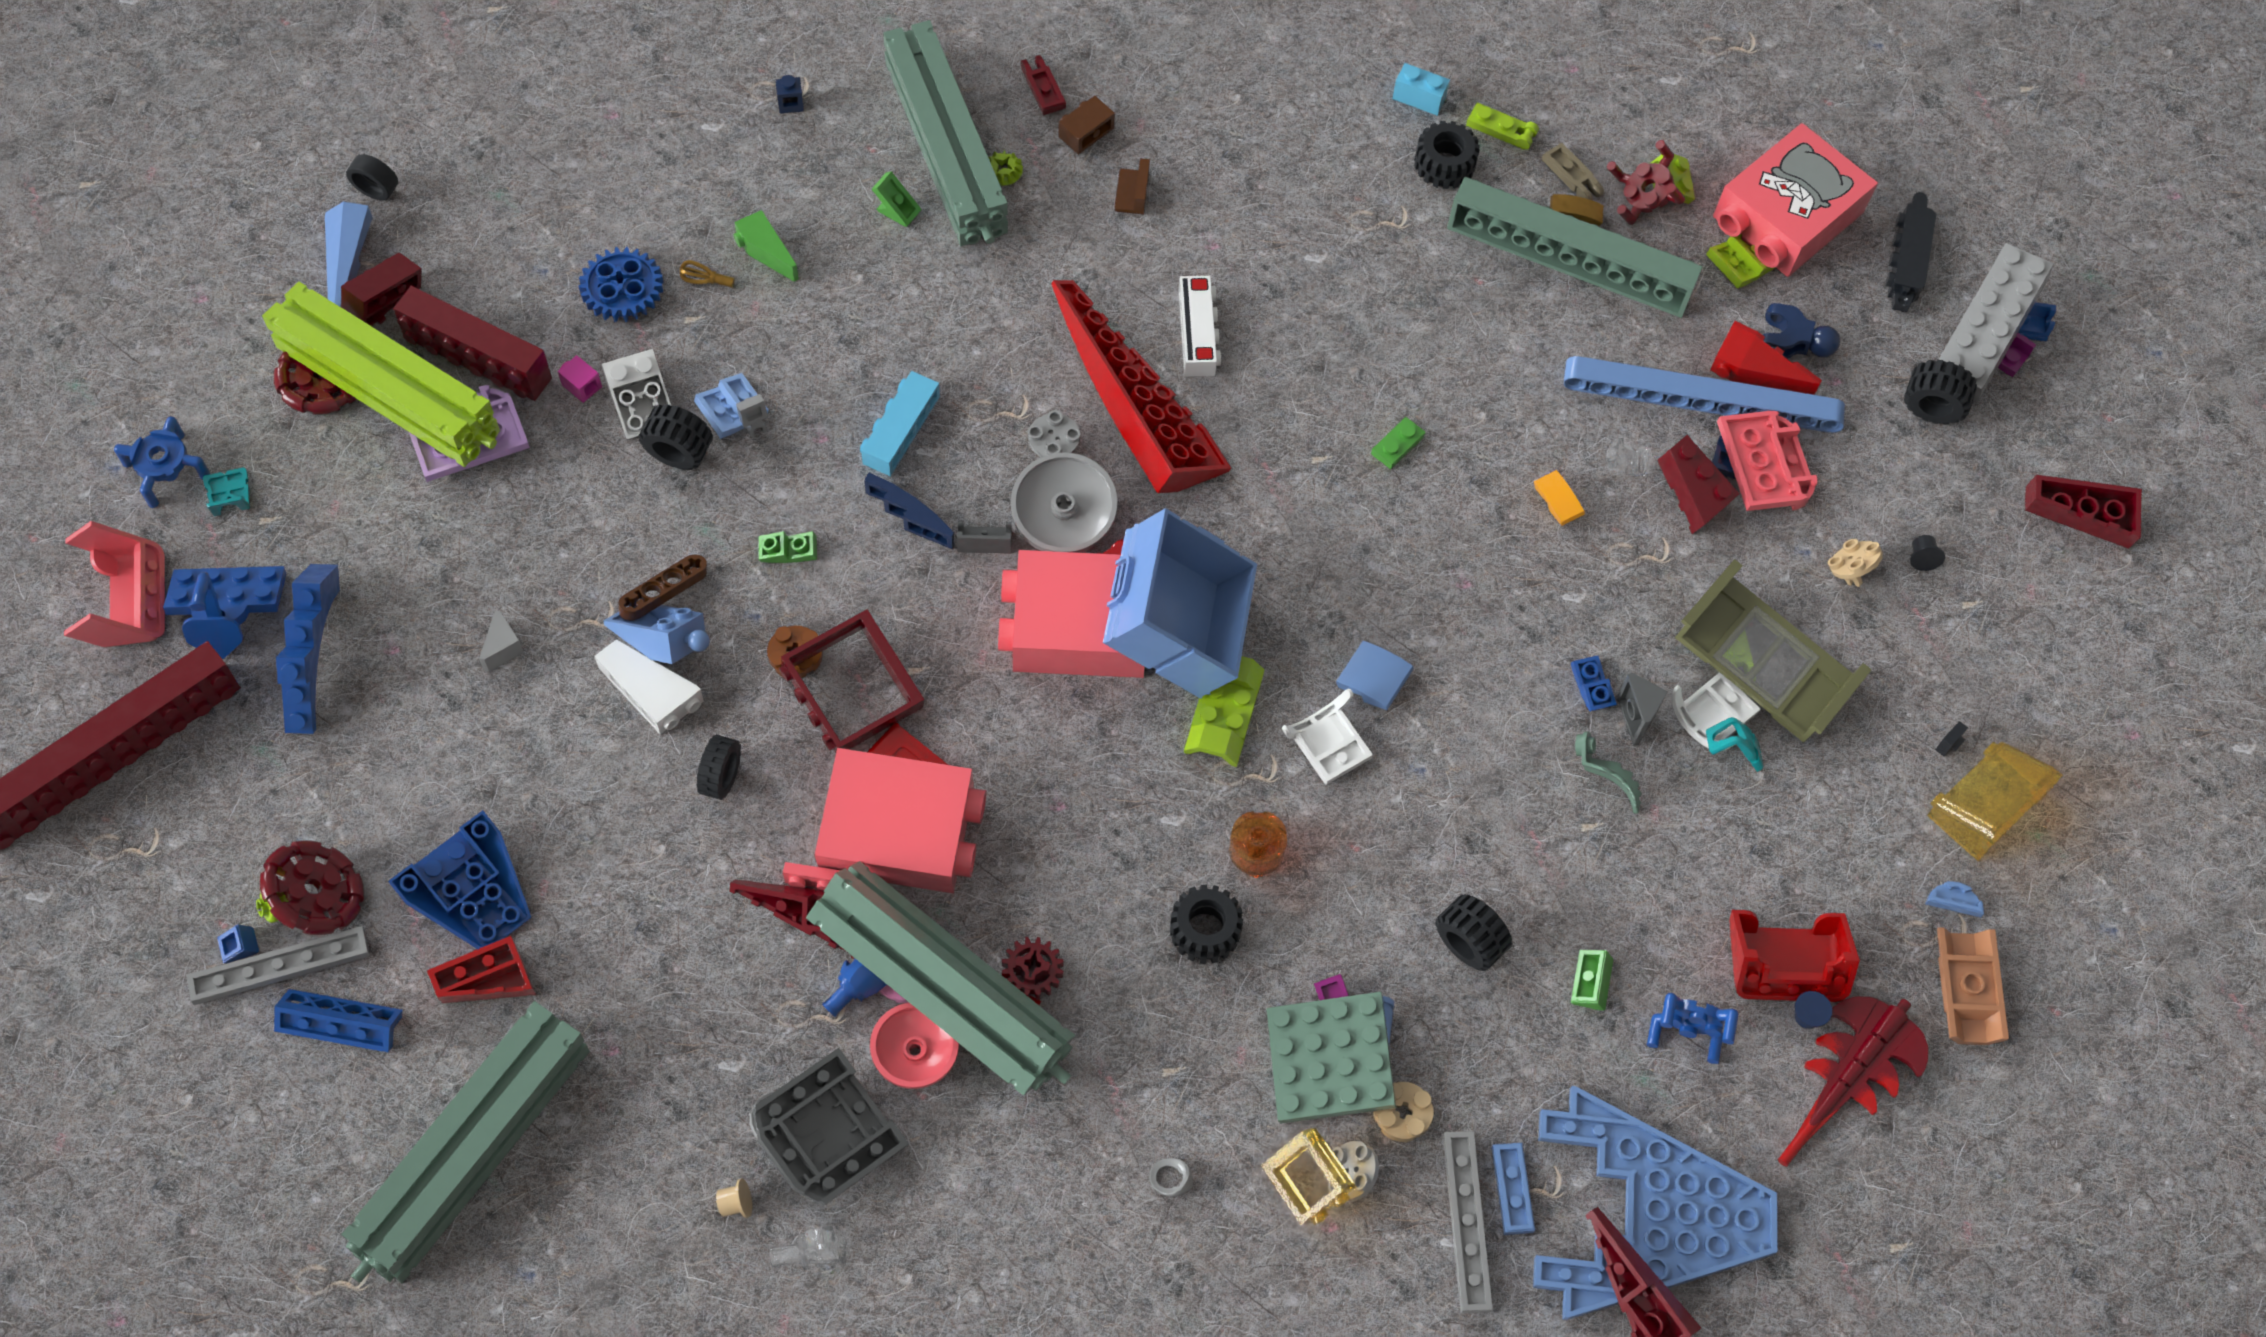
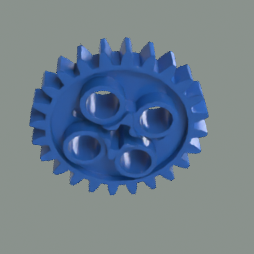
[579,247,664,322]

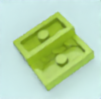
[1706,234,1775,289]

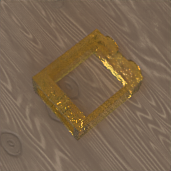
[1260,1128,1356,1225]

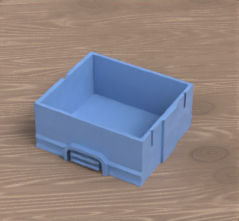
[1103,508,1257,699]

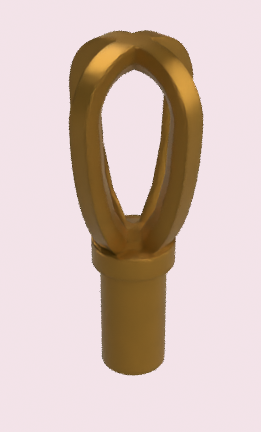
[679,260,735,288]

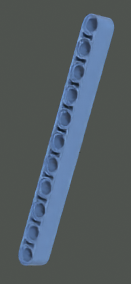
[1564,356,1845,433]

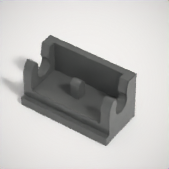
[957,521,1012,554]

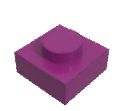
[1314,974,1349,1000]

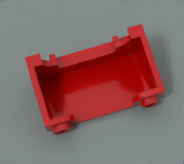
[1729,910,1860,1002]

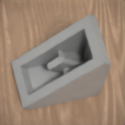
[479,610,524,672]

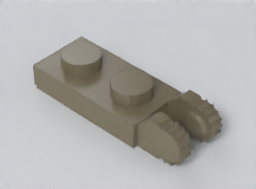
[1541,143,1604,201]

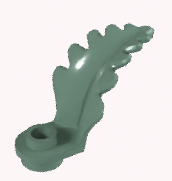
[1575,731,1642,814]

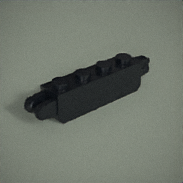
[1885,192,1937,313]

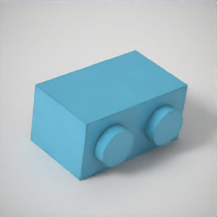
[1392,63,1450,116]

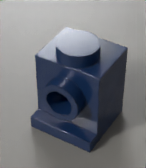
[775,75,804,114]

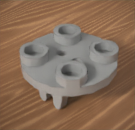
[1028,410,1080,457]
[1327,1141,1379,1201]

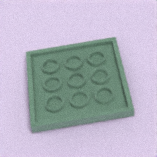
[1266,992,1396,1124]

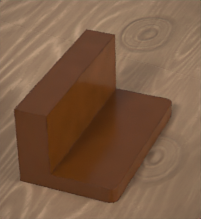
[1114,158,1150,215]

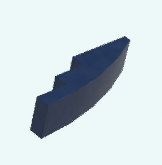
[864,472,955,549]

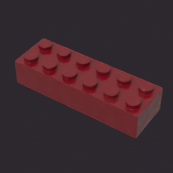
[393,286,552,401]

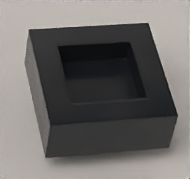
[1935,721,1968,757]

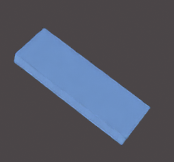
[1491,1143,1535,1235]

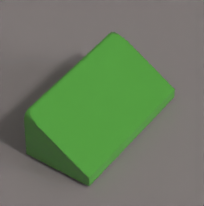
[1571,950,1613,1011]

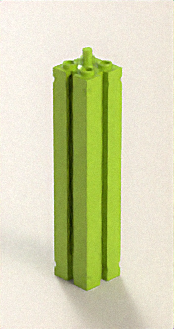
[262,281,500,467]

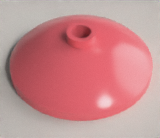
[870,1002,959,1089]

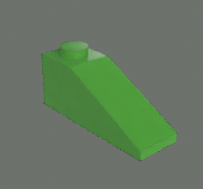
[733,210,799,282]

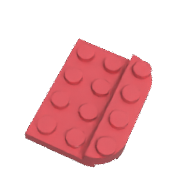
[1717,411,1817,511]

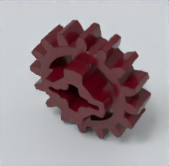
[1002,937,1064,1000]

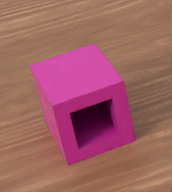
[557,355,602,403]

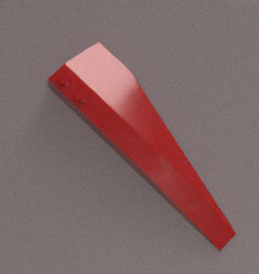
[1051,280,1232,493]

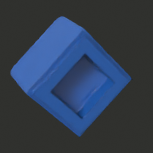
[217,924,259,964]

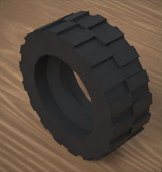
[696,734,741,800]

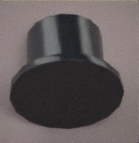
[1910,535,1946,571]

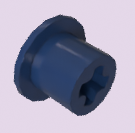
[1795,991,1832,1029]

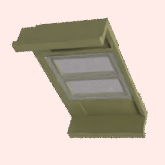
[1675,559,1872,743]

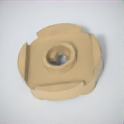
[1373,1082,1434,1142]

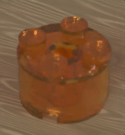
[1228,811,1287,878]

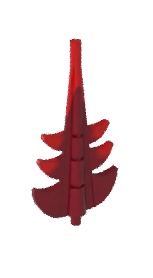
[1778,996,1928,1167]

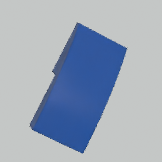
[1570,655,1617,712]

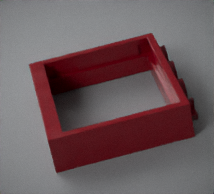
[779,609,924,753]

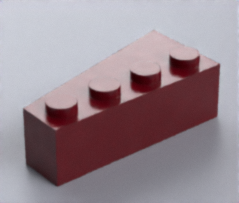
[2025,475,2142,549]

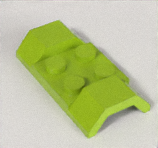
[1184,656,1265,767]

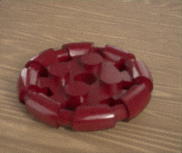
[273,352,356,415]
[259,840,364,935]

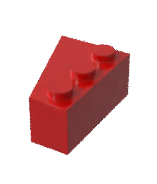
[427,936,536,1003]

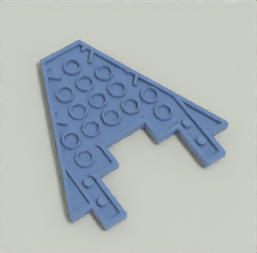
[1533,1086,1777,1320]

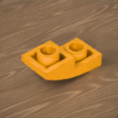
[1534,470,1585,526]

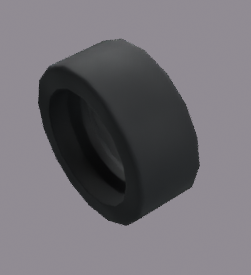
[346,154,398,201]

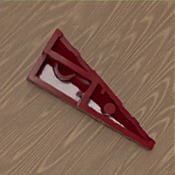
[730,879,855,959]
[1585,1207,1702,1337]

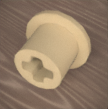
[716,1178,752,1218]

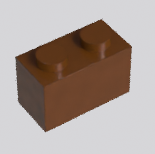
[1058,95,1115,155]

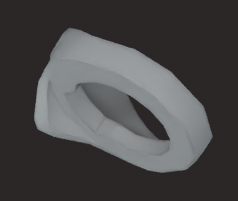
[1149,1158,1193,1197]

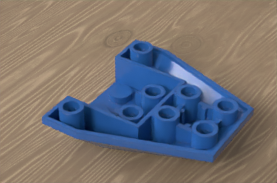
[388,810,531,949]

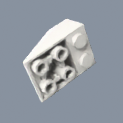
[602,349,671,440]

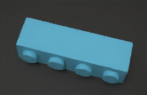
[860,371,940,477]

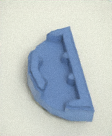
[1925,881,1984,918]

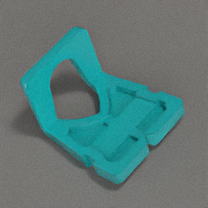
[203,467,250,516]
[1706,717,1764,772]

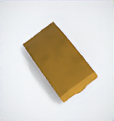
[1550,194,1604,226]

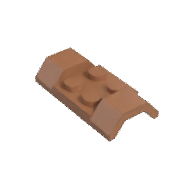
[1937,927,2009,1045]

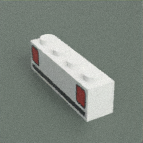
[1179,276,1221,377]

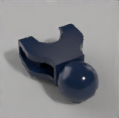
[1763,303,1840,359]

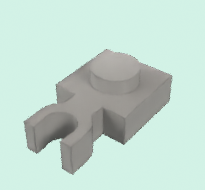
[736,394,768,438]

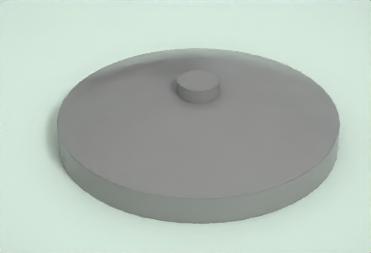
[1011,452,1117,553]

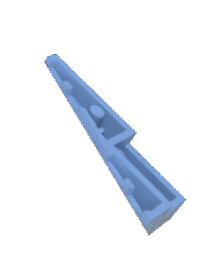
[325,202,373,307]

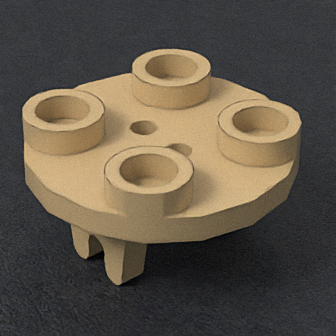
[1828,539,1883,587]

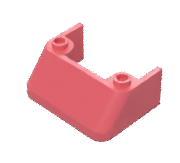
[64,521,165,647]

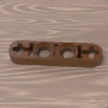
[618,554,707,621]

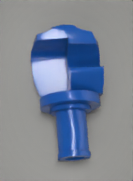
[822,959,887,1017]

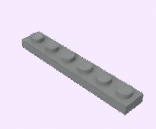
[186,926,370,1005]
[1443,1131,1493,1313]

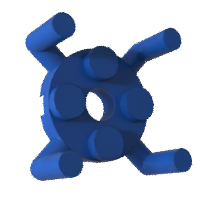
[114,416,210,508]
[1647,993,1739,1064]

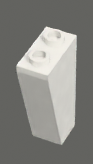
[595,640,704,735]

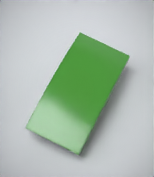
[759,531,817,563]

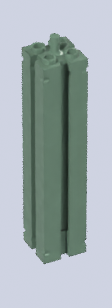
[883,20,1008,246]
[806,861,1075,1096]
[341,1001,590,1284]

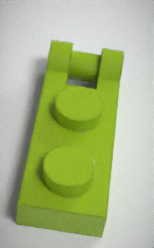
[1466,102,1539,150]

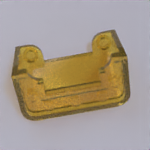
[1927,741,2063,861]

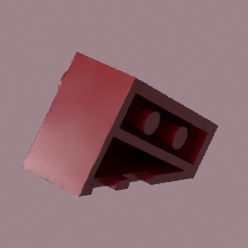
[341,252,422,327]
[1657,435,1740,534]

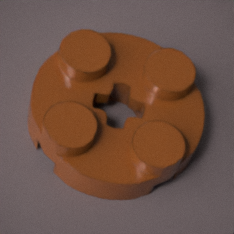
[767,625,823,678]

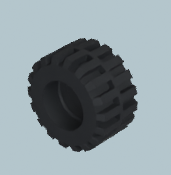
[1414,121,1480,189]
[1904,360,1977,425]
[639,404,713,470]
[1170,884,1243,964]
[1435,894,1513,971]

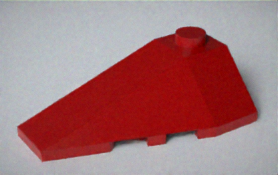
[1710,321,1822,395]

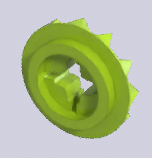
[988,150,1023,186]

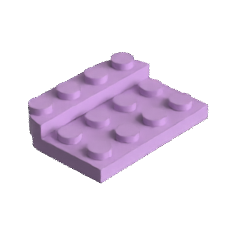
[409,385,530,482]

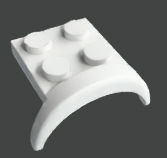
[1672,672,1760,751]
[1282,689,1373,785]

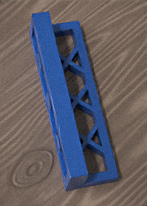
[274,989,402,1053]

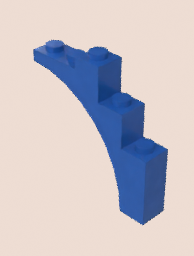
[276,564,340,734]

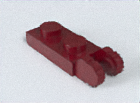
[1020,55,1066,115]

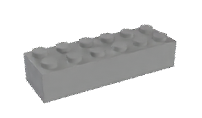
[1938,243,2054,402]

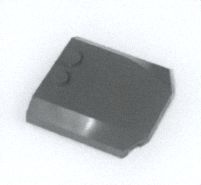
[753,1048,909,1207]

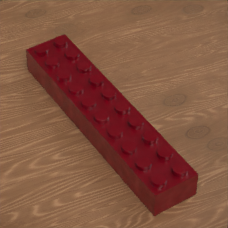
[0,641,241,850]

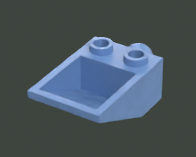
[603,605,710,664]

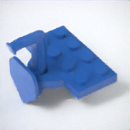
[163,566,286,659]

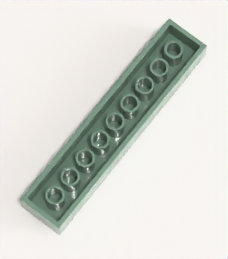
[1447,177,1703,318]

